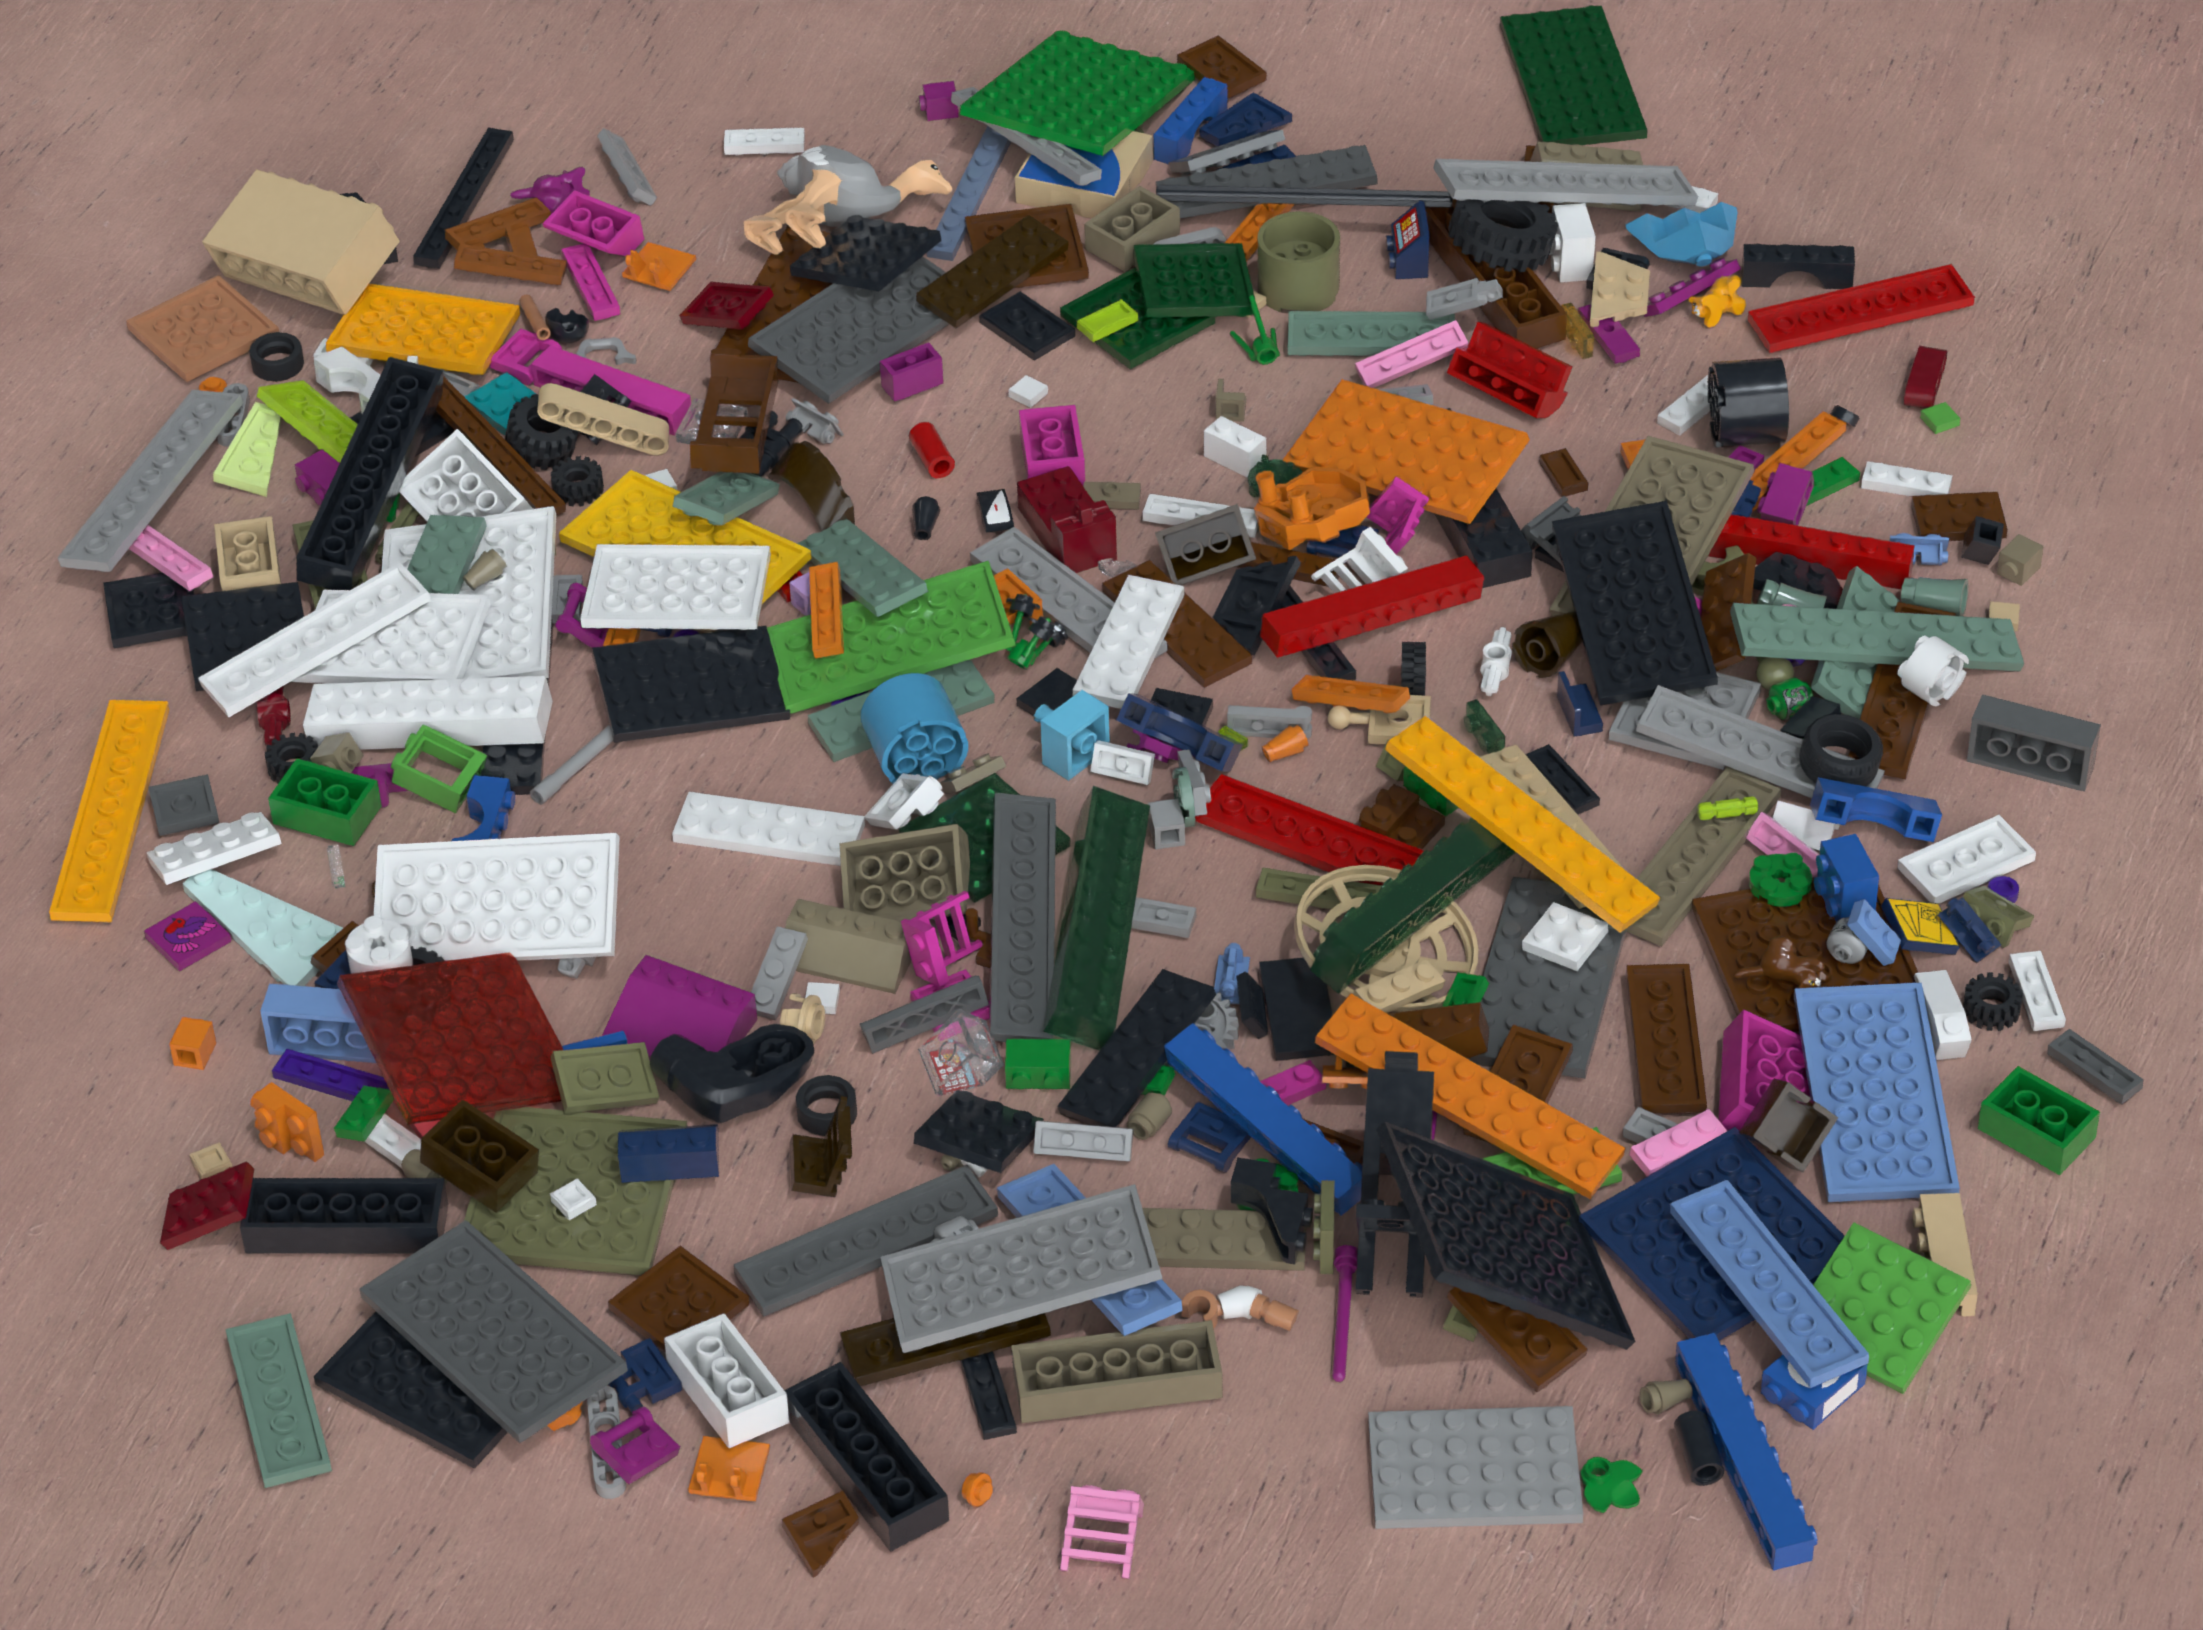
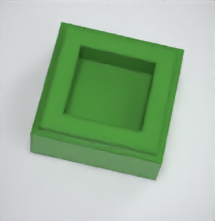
[1920,402,1960,434]

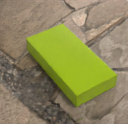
[1077,300,1138,342]

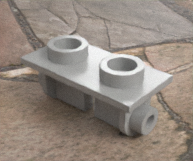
[786,398,844,444]

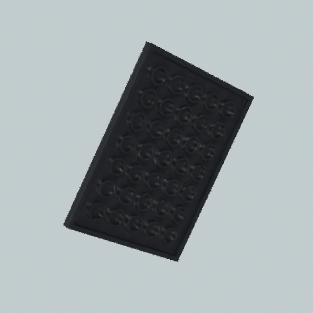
[1376,1121,1636,1350]

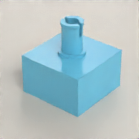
[1034,690,1110,781]

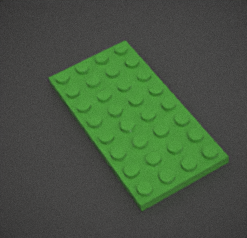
[767,560,1016,714]

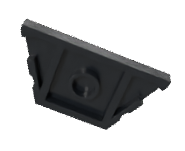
[1753,552,1843,609]
[1213,556,1301,656]

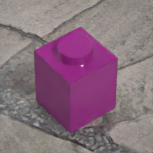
[919,81,959,121]

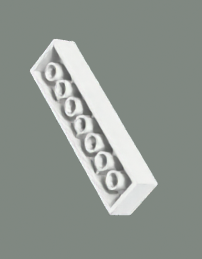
[303,676,553,750]

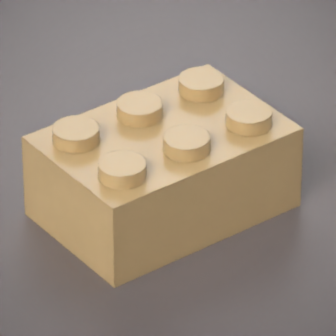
[214,516,281,591]

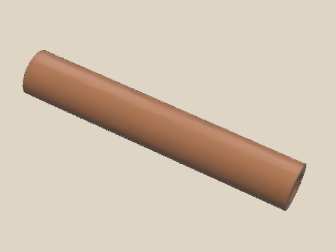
[519,294,551,340]

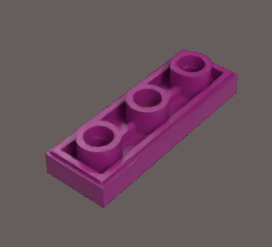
[1578,304,1640,364]

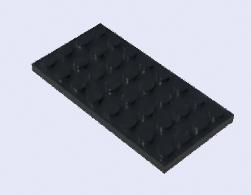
[1552,501,1718,706]

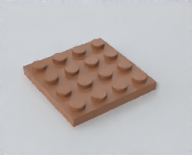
[126,275,279,382]

